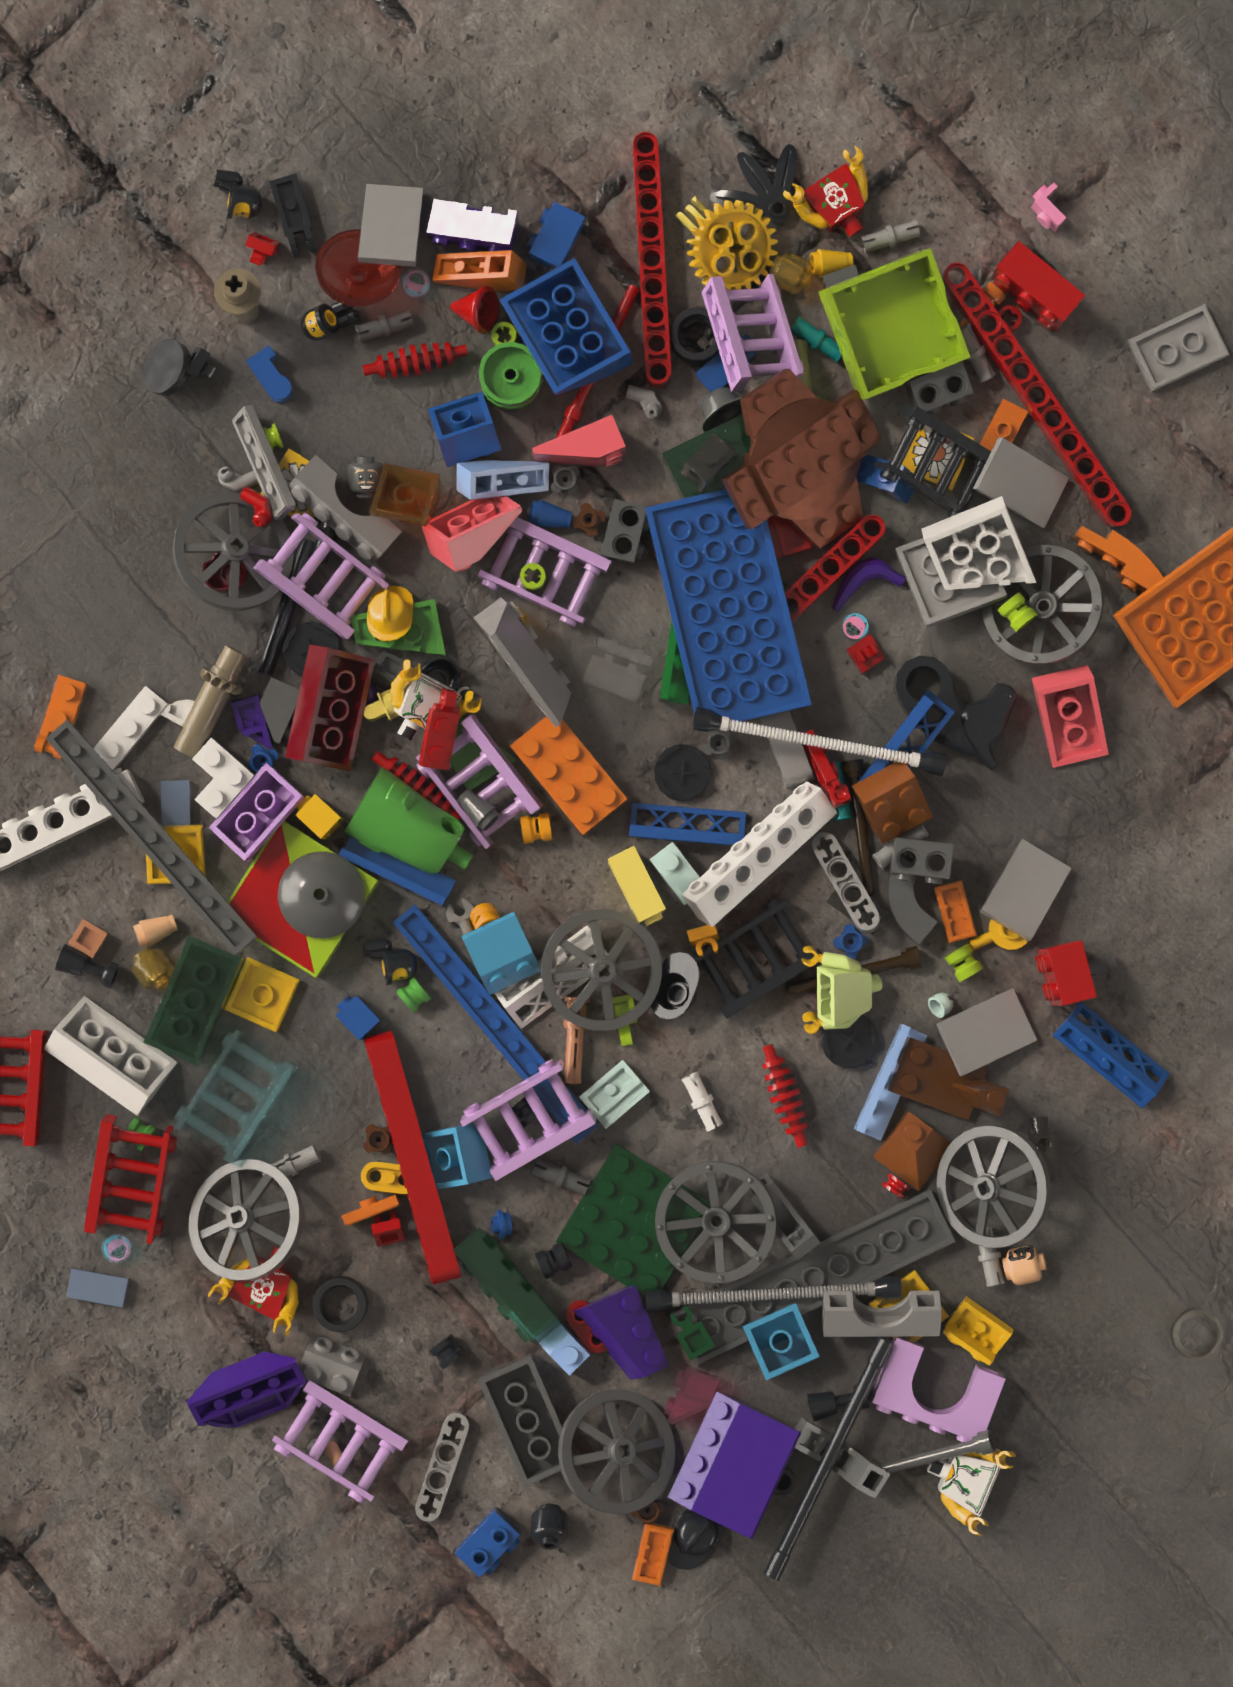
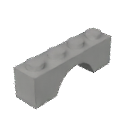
[288,454,402,564]
[822,1291,942,1337]

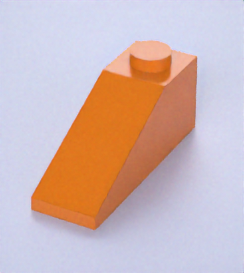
[432,250,527,292]

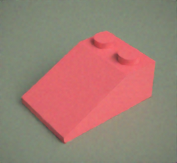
[532,415,626,467]
[421,496,522,572]
[1032,665,1109,768]

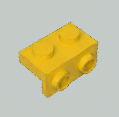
[943,1296,1014,1366]

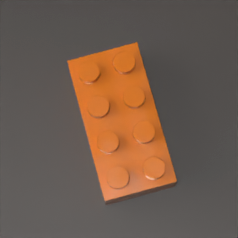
[510,717,627,836]

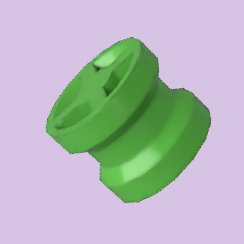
[396,977,432,1013]
[122,1116,156,1152]

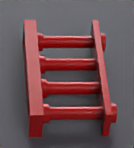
[0,1030,47,1146]
[83,1114,177,1244]

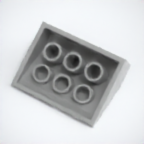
[474,597,571,727]

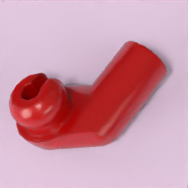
[240,486,273,527]

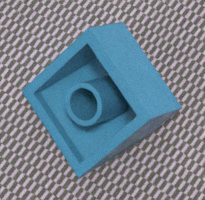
[462,912,541,995]
[421,1123,493,1189]
[743,1303,819,1380]

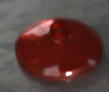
[315,229,401,306]

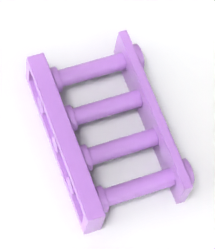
[702,274,804,392]
[253,513,389,639]
[478,517,611,628]
[416,714,543,849]
[460,1059,596,1181]
[272,1380,408,1504]

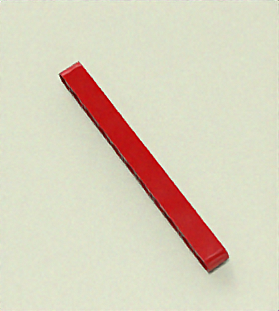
[941,262,1131,528]

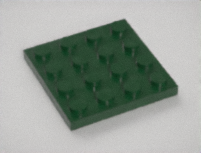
[555,1143,711,1298]

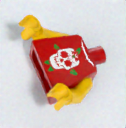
[783,145,868,238]
[208,1246,299,1336]

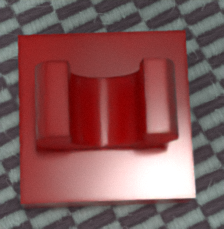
[245,232,281,266]
[846,634,886,674]
[371,1210,406,1247]

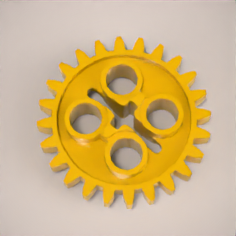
[687,200,778,290]

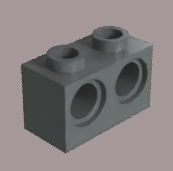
[904,361,974,415]
[601,499,649,566]
[890,838,954,884]

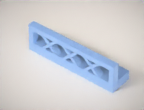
[854,1024,927,1141]

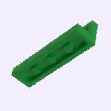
[659,620,689,705]

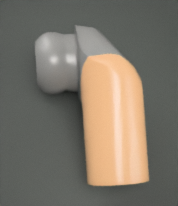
[306,1438,342,1466]

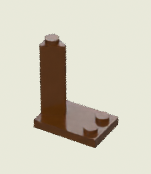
[887,1036,1009,1120]

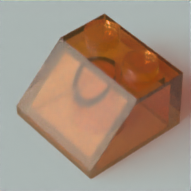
[369,463,441,527]

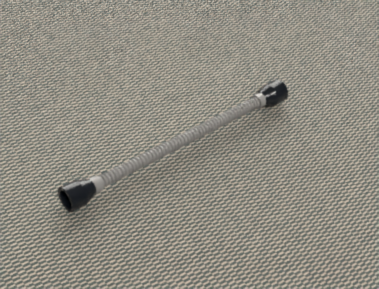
[646,1276,902,1313]

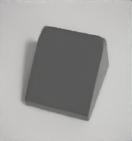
[370,650,405,691]

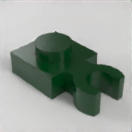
[670,1305,715,1361]

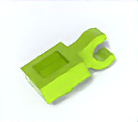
[612,995,638,1047]

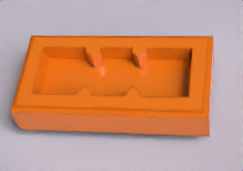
[979,399,1028,451]
[933,880,977,943]
[341,1194,401,1226]
[632,1523,674,1586]

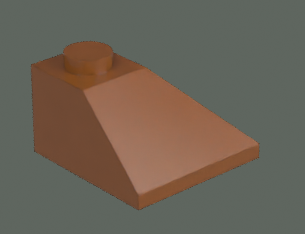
[873,1111,951,1191]

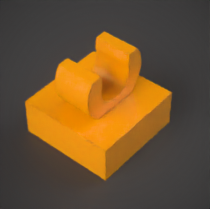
[687,925,720,958]

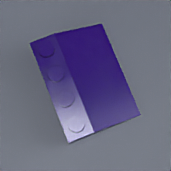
[668,1391,802,1539]

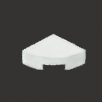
[160,700,195,727]

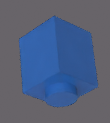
[335,995,382,1040]

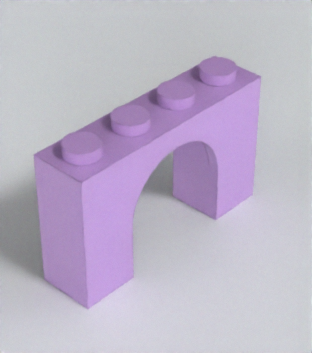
[871,1336,1006,1442]

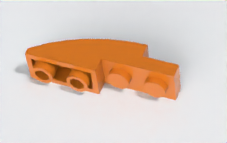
[1072,526,1163,593]

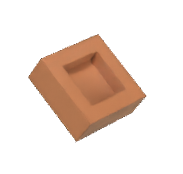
[68,919,109,958]

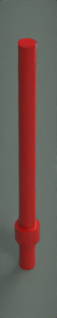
[556,284,640,438]

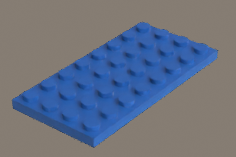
[645,489,812,732]

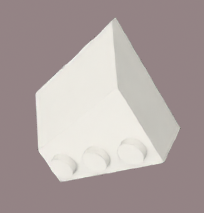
[922,496,1036,590]

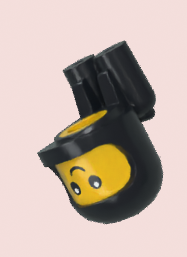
[214,169,262,219]
[301,297,360,341]
[363,939,417,986]

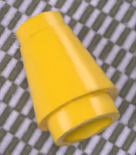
[809,249,853,278]

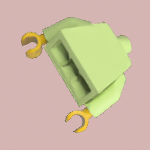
[802,946,882,1034]

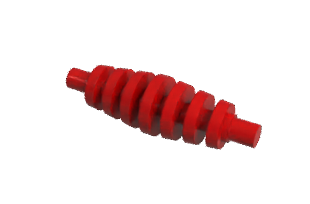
[362,342,468,379]
[371,751,461,821]
[762,1044,808,1148]

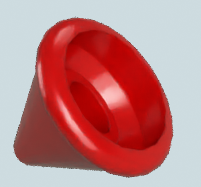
[450,286,499,334]

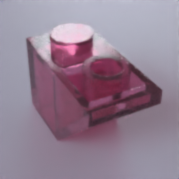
[664,1365,720,1425]

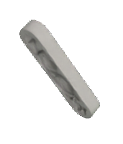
[812,832,880,933]
[415,1411,470,1522]

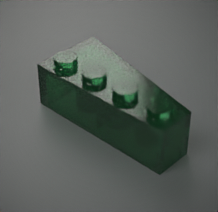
[453,1227,563,1345]

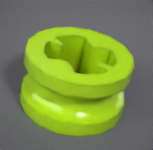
[491,322,517,346]
[262,423,284,451]
[520,563,546,590]

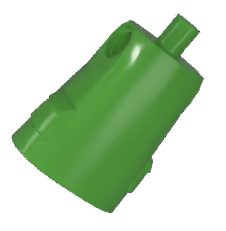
[344,767,473,874]

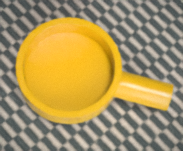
[969,919,1028,951]

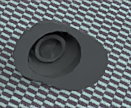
[699,388,743,433]

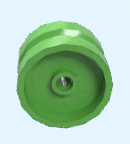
[479,342,543,411]

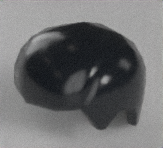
[421,656,462,692]

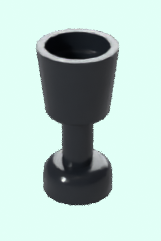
[55,944,119,988]
[807,1384,870,1422]

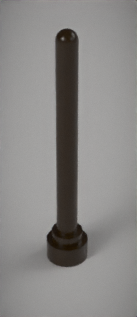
[841,759,875,897]
[785,946,922,995]

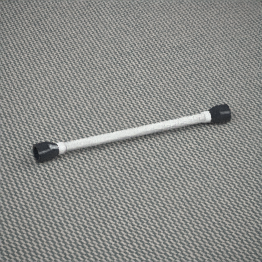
[693,707,947,776]

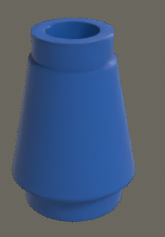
[528,499,572,528]

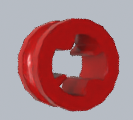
[998,305,1022,332]
[881,1173,911,1199]

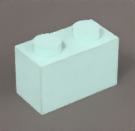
[649,842,700,906]

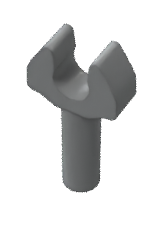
[446,898,474,935]

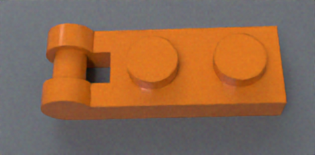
[34,675,87,760]

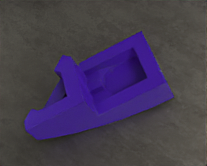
[231,694,273,749]

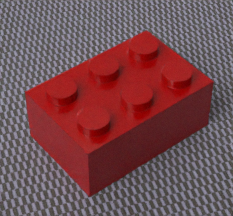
[990,240,1085,332]
[1034,940,1097,1006]

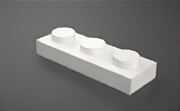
[94,686,169,770]

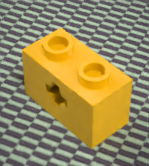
[296,794,345,841]

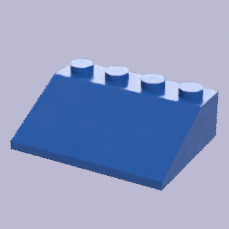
[499,258,633,396]

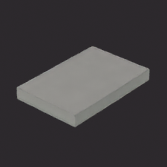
[358,184,423,267]
[1127,304,1230,393]
[973,437,1069,529]
[980,839,1071,941]
[936,988,1037,1076]

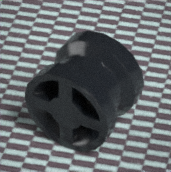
[512,1097,536,1128]
[429,1334,465,1370]

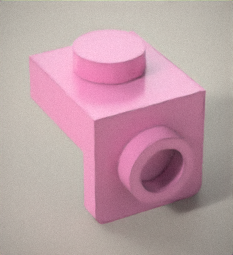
[1031,182,1066,232]

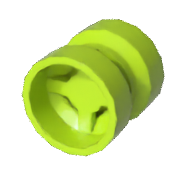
[997,592,1038,632]
[944,943,983,982]

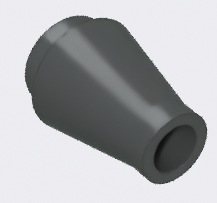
[457,789,500,831]

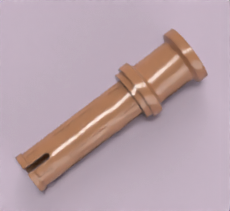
[563,996,590,1084]

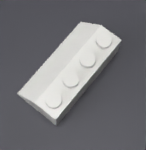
[44,996,177,1116]

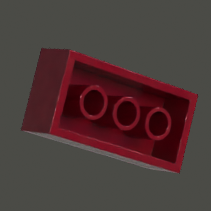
[285,645,375,772]

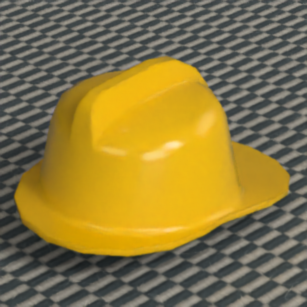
[367,586,413,641]

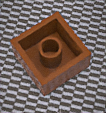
[852,762,933,844]

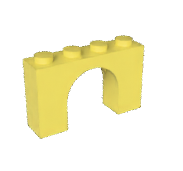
[608,846,666,927]

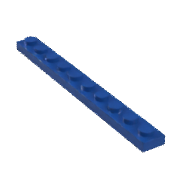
[393,904,599,1144]

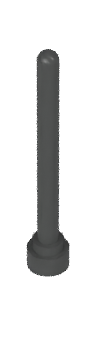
[878,1429,996,1473]

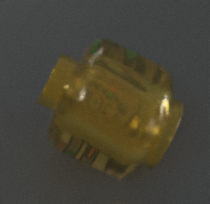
[770,252,814,294]
[131,947,174,991]

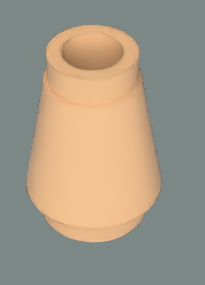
[133,915,178,947]

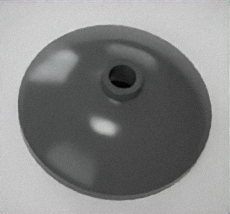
[278,852,365,938]

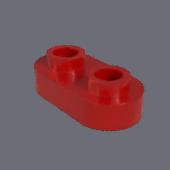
[566,1299,607,1353]

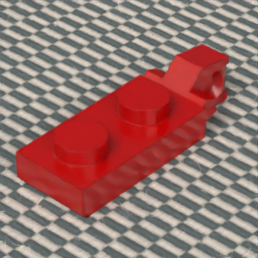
[419,688,460,770]
[802,729,851,808]

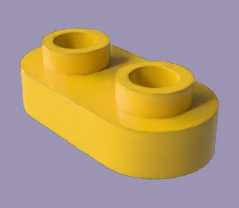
[361,1162,408,1194]

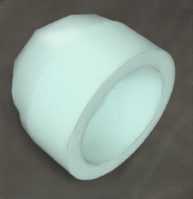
[928,992,953,1018]

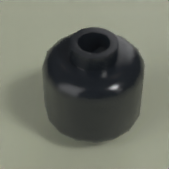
[531,1504,568,1550]

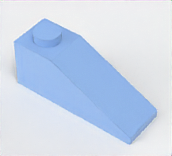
[457,460,549,500]
[509,1290,590,1376]

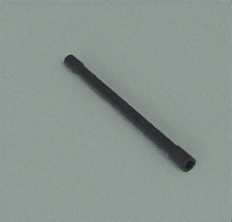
[763,1337,894,1581]

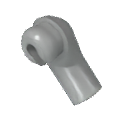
[626,385,662,419]
[217,467,259,492]

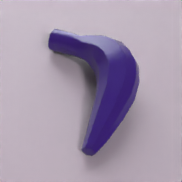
[833,558,906,612]

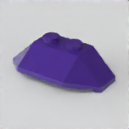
[187,1352,306,1428]

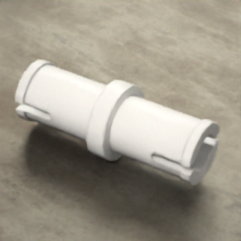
[681,1072,723,1131]

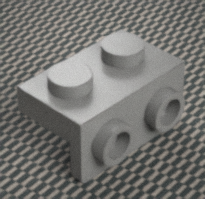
[300,1334,366,1397]

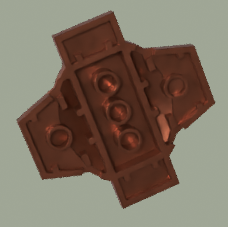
[721,369,882,549]

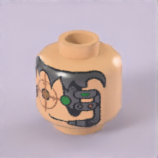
[1002,1245,1047,1286]

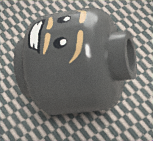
[347,456,385,498]

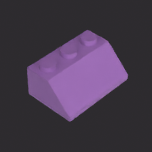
[209,763,305,862]

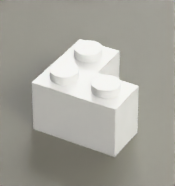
[192,738,255,819]

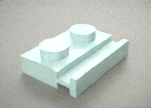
[579,1060,650,1129]

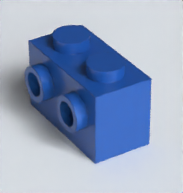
[527,202,585,270]
[455,1507,521,1577]

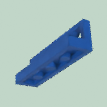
[859,690,956,782]
[629,803,746,846]
[339,836,456,906]
[1053,1001,1170,1108]

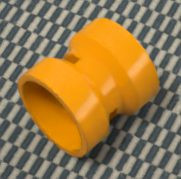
[520,812,552,845]
[470,903,500,929]

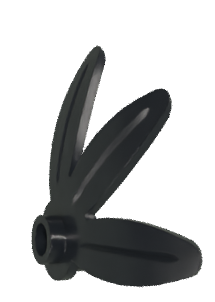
[709,144,797,224]

